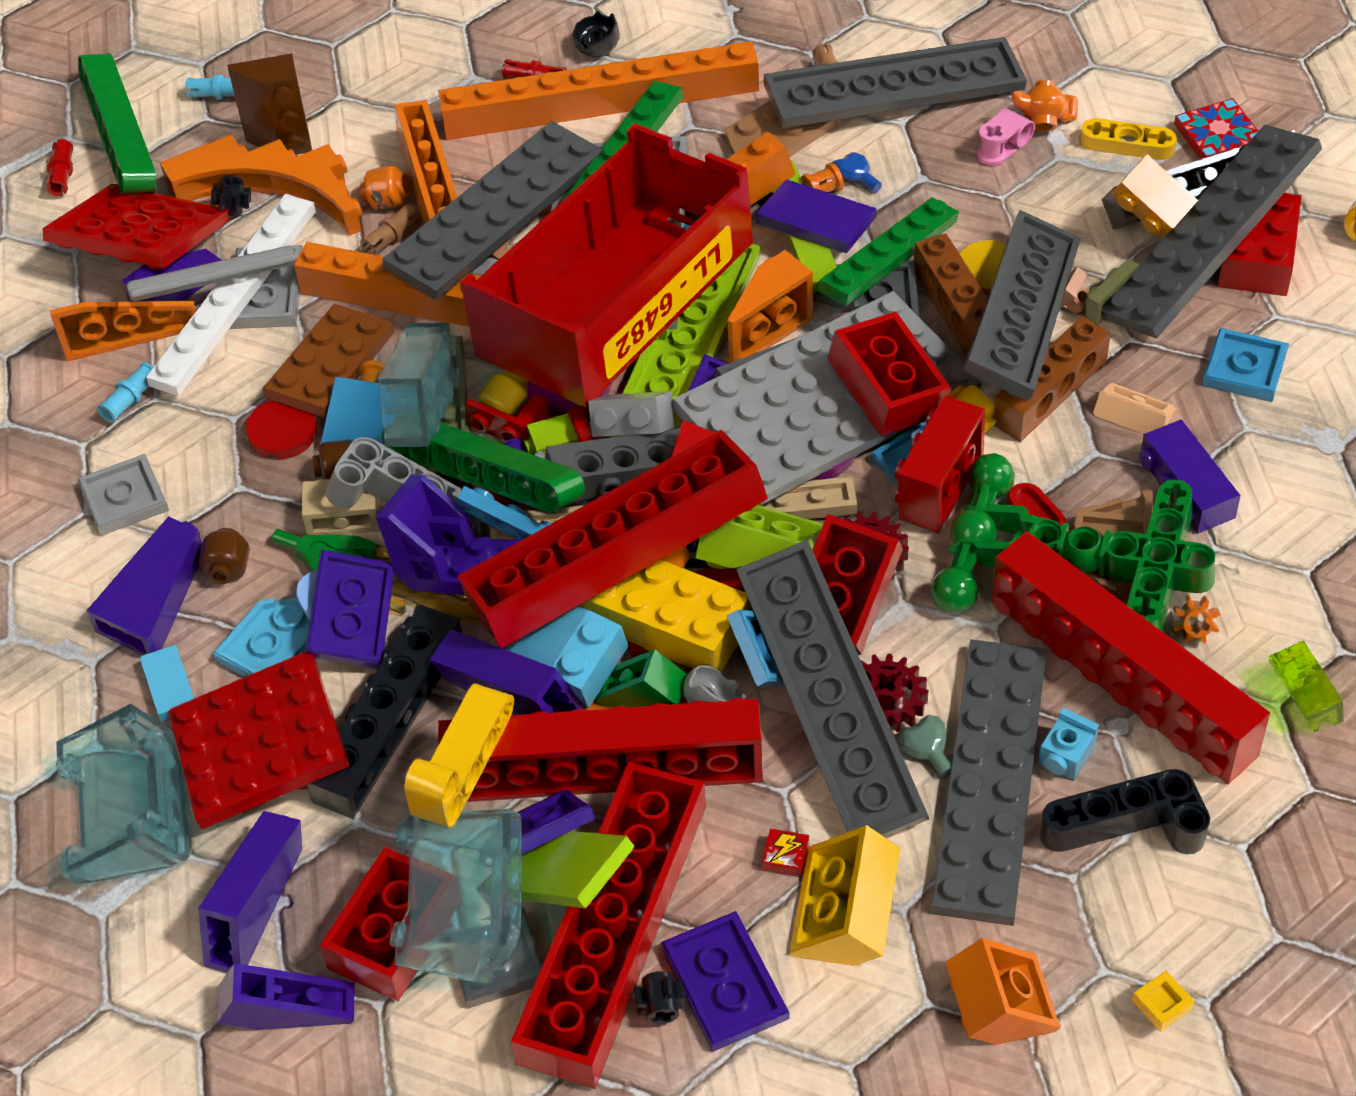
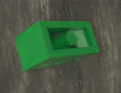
[594,649,688,708]

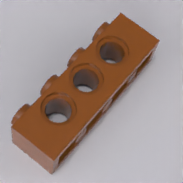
[914,233,987,357]
[993,316,1111,442]

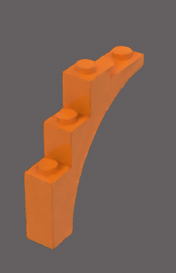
[160,134,363,236]

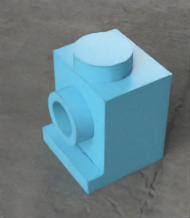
[1039,708,1099,781]

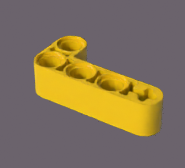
[404,684,514,828]

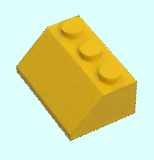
[789,825,900,966]

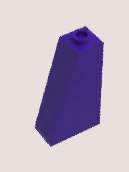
[87,516,202,655]
[430,629,586,715]
[198,811,303,973]

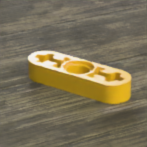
[1080,118,1177,160]

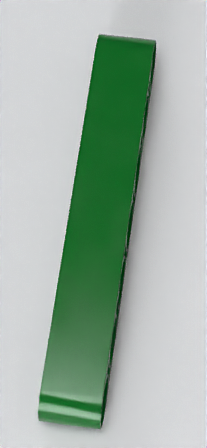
[78,53,156,194]
[382,414,585,513]

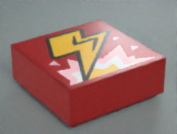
[762,828,809,877]

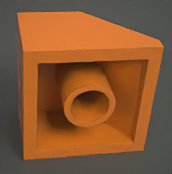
[726,131,796,206]
[945,938,1061,1045]

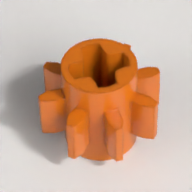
[1172,595,1221,643]

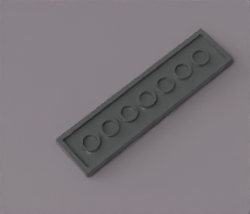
[763,37,1027,128]
[382,121,602,300]
[1101,124,1322,338]
[963,210,1081,401]
[736,539,929,838]
[931,639,1047,926]

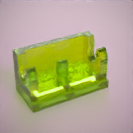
[1268,640,1344,732]

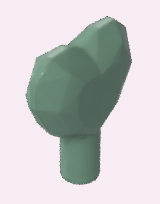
[896,715,952,778]

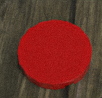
[246,400,318,459]

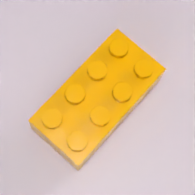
[580,559,752,672]

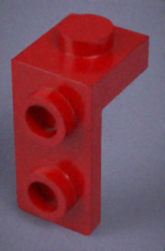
[465,394,551,443]

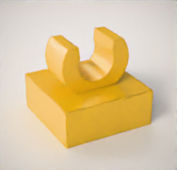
[1132,970,1195,1032]

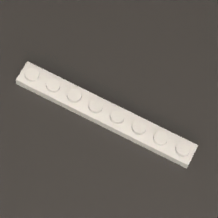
[146,194,316,396]

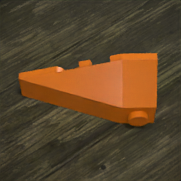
[50,301,197,362]

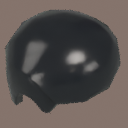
[572,10,620,57]

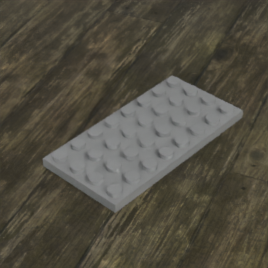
[672,291,982,506]

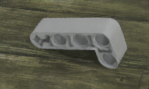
[326,437,475,536]

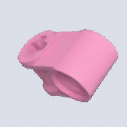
[977,108,1035,166]

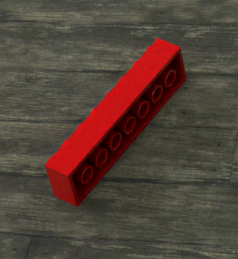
[457,430,768,649]
[991,531,1271,785]
[438,698,763,802]
[511,762,706,1089]

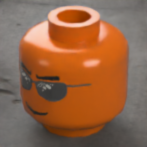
[360,165,411,211]

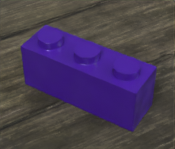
[1139,419,1241,534]

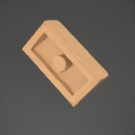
[1093,383,1176,434]

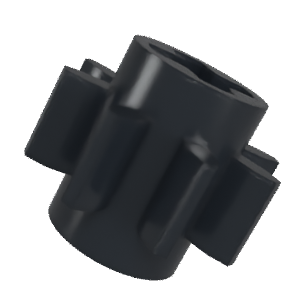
[210,176,251,216]
[634,971,687,1024]

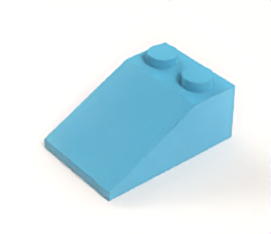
[497,607,628,709]

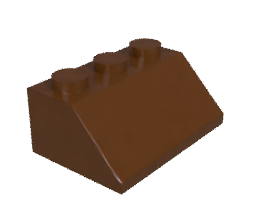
[227,53,312,155]

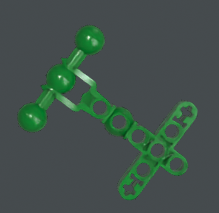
[931,453,1215,631]

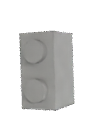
[588,391,675,437]

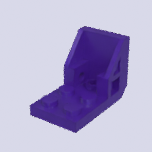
[376,474,521,595]

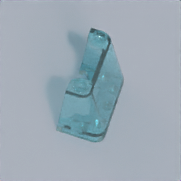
[56,704,190,885]
[390,809,521,985]

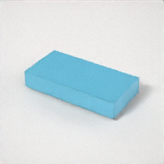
[139,645,194,722]

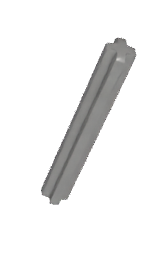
[127,245,296,301]

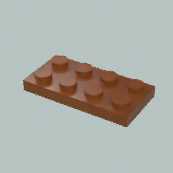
[263,303,395,418]

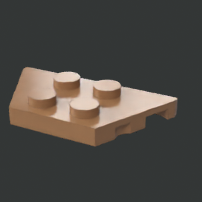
[725,100,838,157]
[1074,490,1153,605]

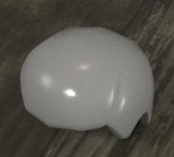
[683,665,746,703]

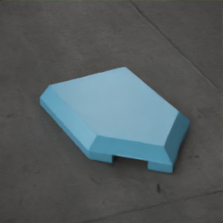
[212,596,309,677]

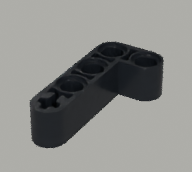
[1040,769,1210,855]

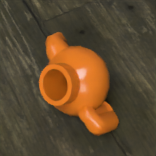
[1011,80,1078,131]

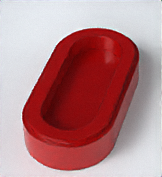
[566,405,594,442]
[1007,483,1066,525]

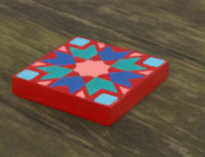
[1174,98,1258,160]

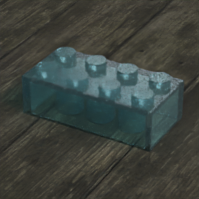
[378,322,460,447]

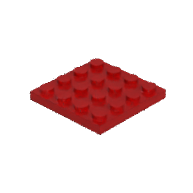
[42,183,229,269]
[168,651,350,830]

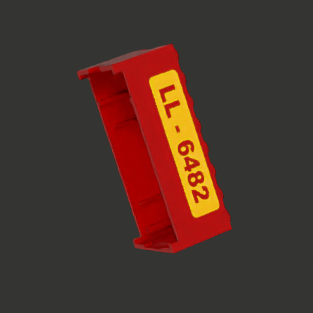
[460,123,753,408]

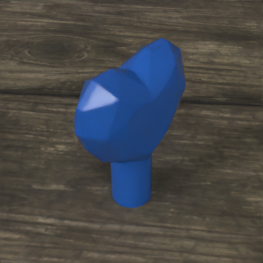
[831,152,882,193]

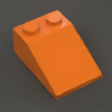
[728,250,813,363]

